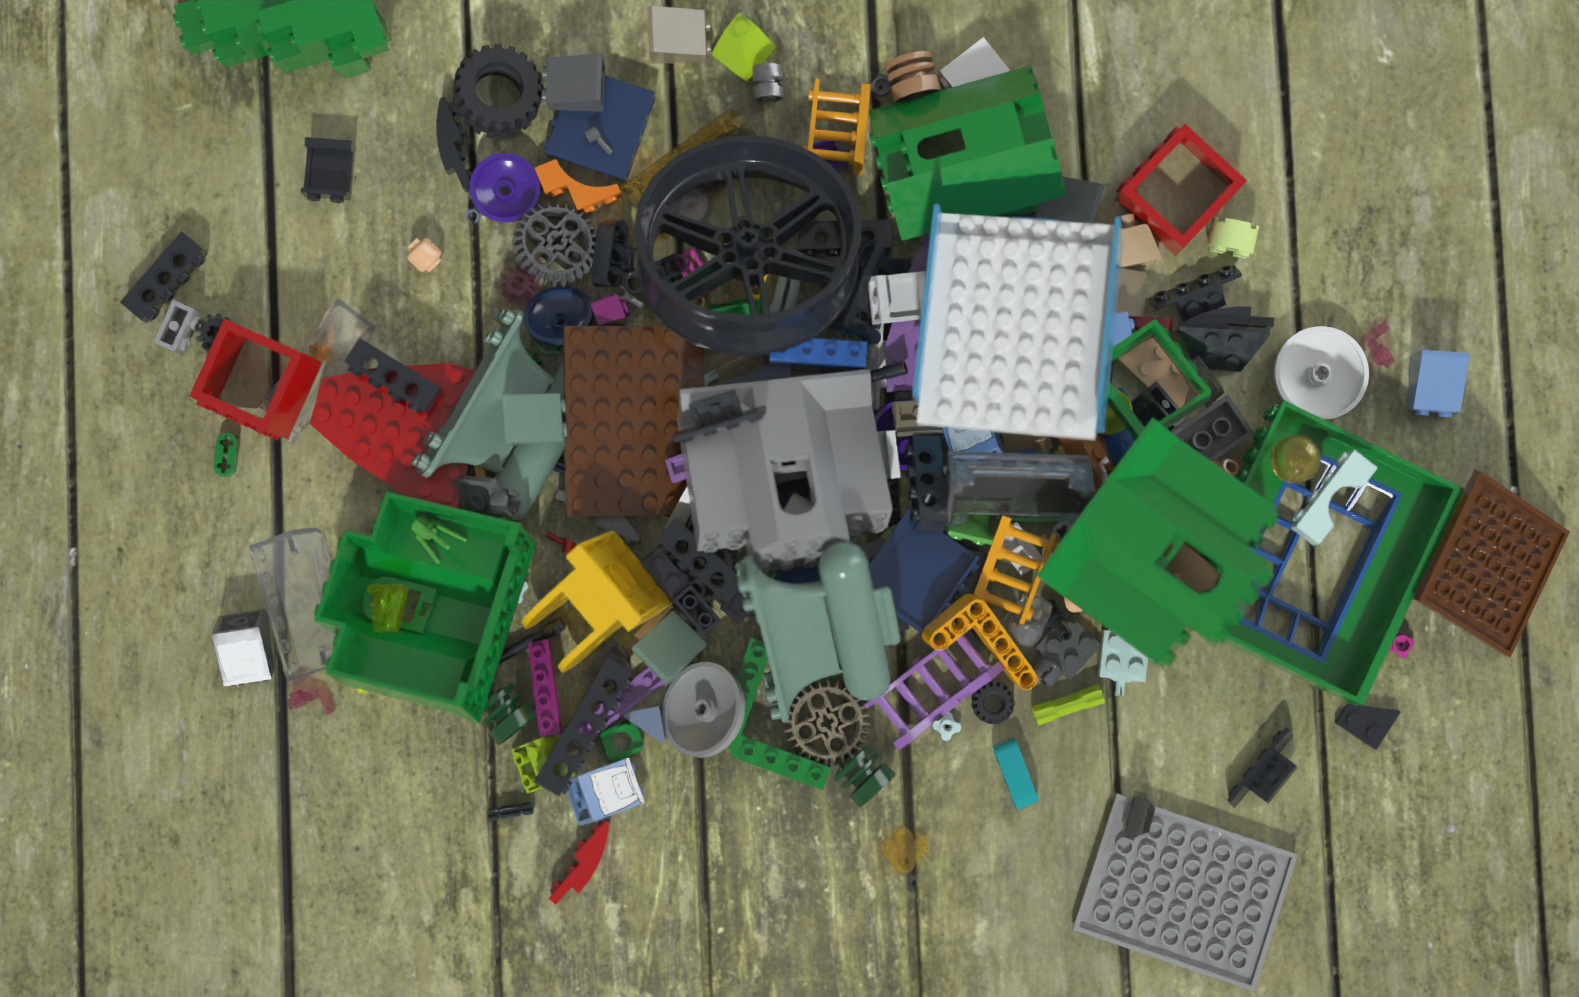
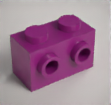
[591,293,630,326]

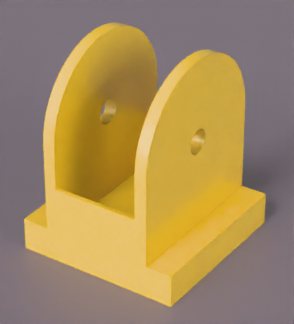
[521,529,674,673]

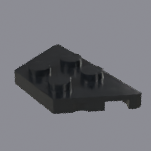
[1178,322,1270,372]

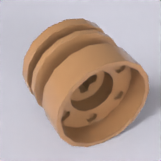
[884,51,941,103]

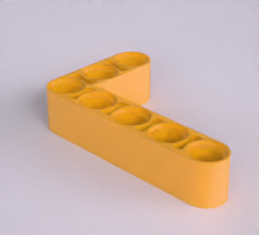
[922,593,1037,690]

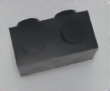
[1131,381,1187,431]

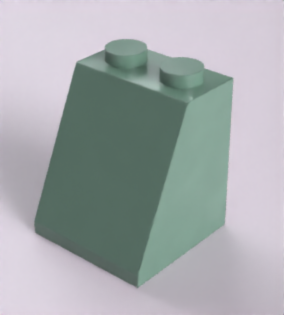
[502,393,567,445]
[631,610,707,686]

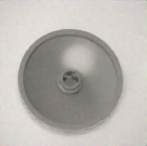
[662,662,745,758]

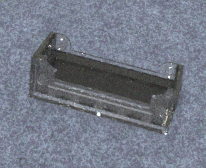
[945,451,1095,528]

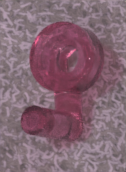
[1363,322,1395,368]
[287,687,335,715]

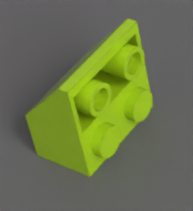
[511,734,576,794]

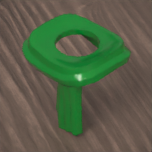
[599,720,644,761]

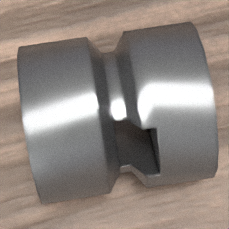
[752,63,784,103]

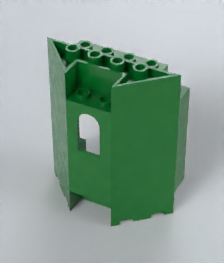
[868,65,1067,241]

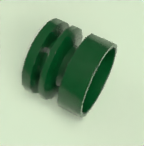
[481,683,537,746]
[832,745,896,808]

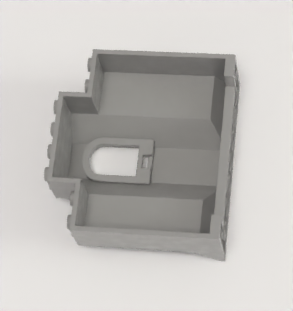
[677,369,892,573]

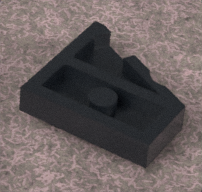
[1334,704,1401,750]

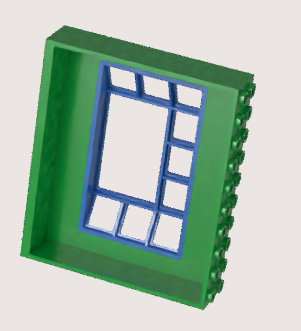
[1198,400,1464,705]

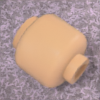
[407,238,442,273]

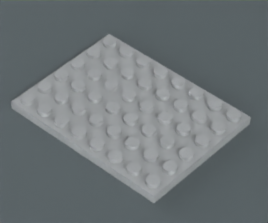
[1072,793,1298,991]

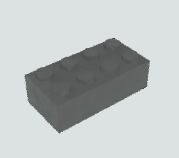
[1171,395,1254,461]

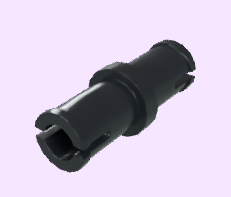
[1041,598,1073,642]

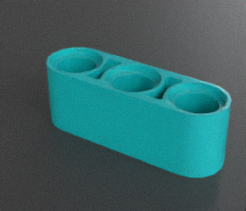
[992,738,1039,810]

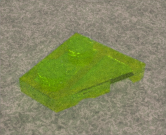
[367,585,409,633]

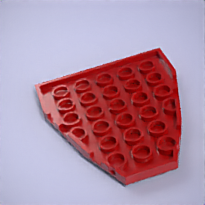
[309,363,476,509]

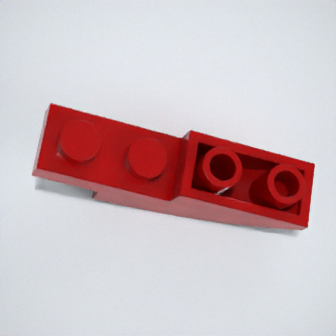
[548,819,611,905]

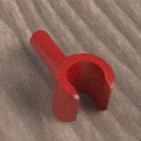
[546,531,576,553]

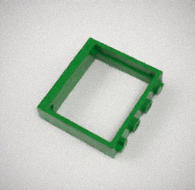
[1107,319,1212,441]

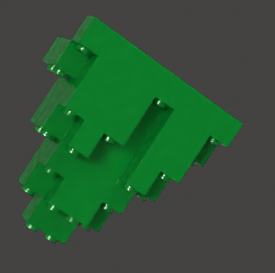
[173,0,391,79]

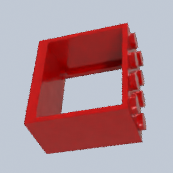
[1115,124,1247,257]
[189,319,323,440]

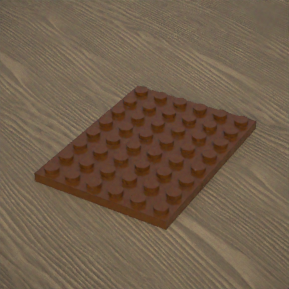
[563,326,704,517]

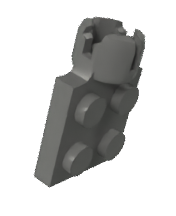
[455,475,522,520]
[1032,613,1102,687]

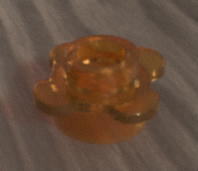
[308,342,332,363]

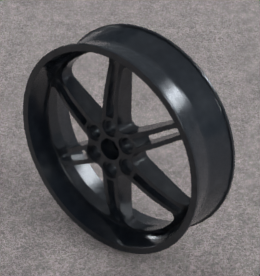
[634,136,861,355]

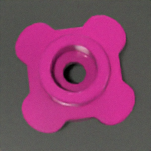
[1389,631,1415,658]

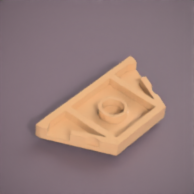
[1117,338,1189,408]

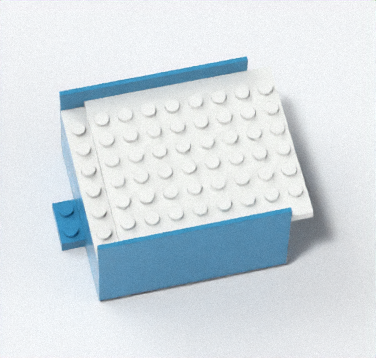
[913,204,1123,440]

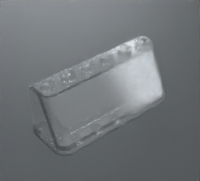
[249,527,336,682]

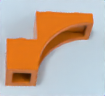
[535,159,622,215]

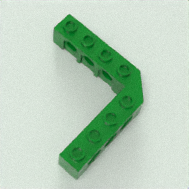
[728,638,831,790]

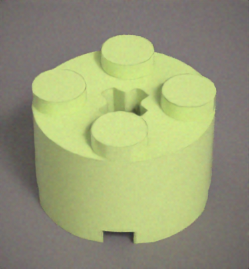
[1207,217,1259,259]

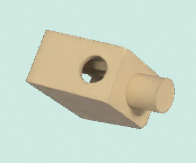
[1121,214,1162,269]

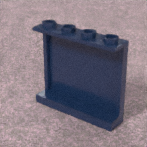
[543,76,656,184]
[869,508,980,634]

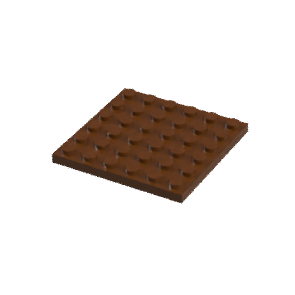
[1413,470,1570,658]

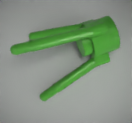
[411,515,467,564]

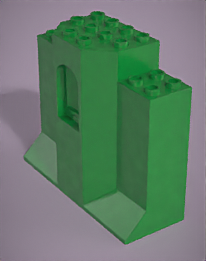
[1036,418,1279,669]
[314,492,536,724]

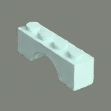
[1290,450,1377,545]

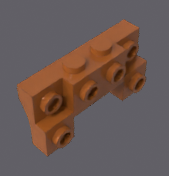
[1050,434,1109,501]

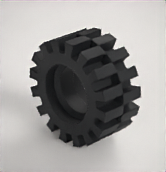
[971,682,1015,724]

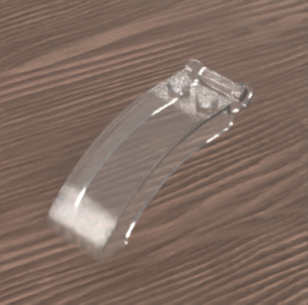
[254,299,376,445]

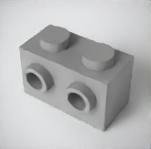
[153,300,201,356]

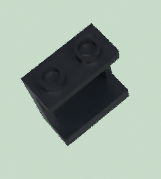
[300,137,356,203]

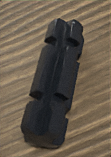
[487,801,534,821]

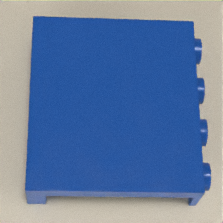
[770,338,867,374]

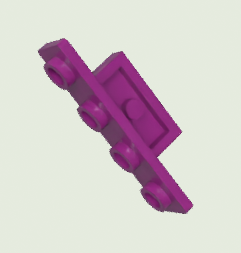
[528,640,562,737]

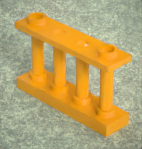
[803,79,871,175]
[971,515,1059,624]

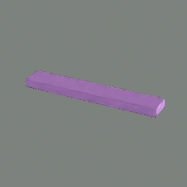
[574,661,692,748]

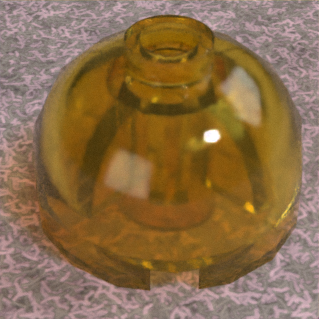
[1270,435,1321,483]

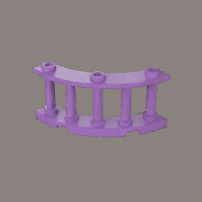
[864,627,1005,750]

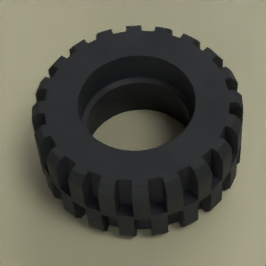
[452,44,543,139]

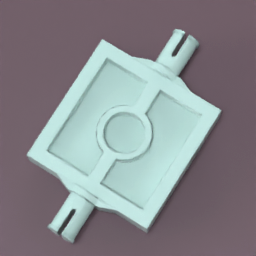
[1097,630,1148,697]

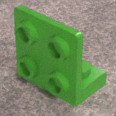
[945,490,995,545]

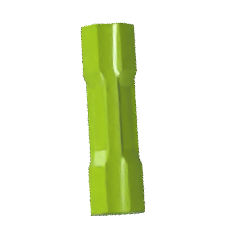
[1031,684,1105,726]

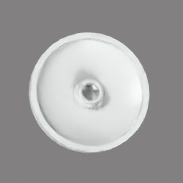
[1273,326,1369,420]

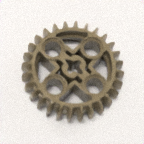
[784,679,871,766]

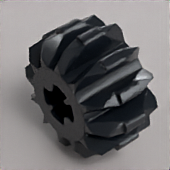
[195,313,231,350]

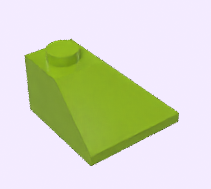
[711,12,776,83]

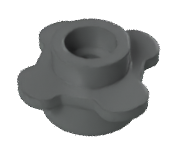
[868,74,894,101]

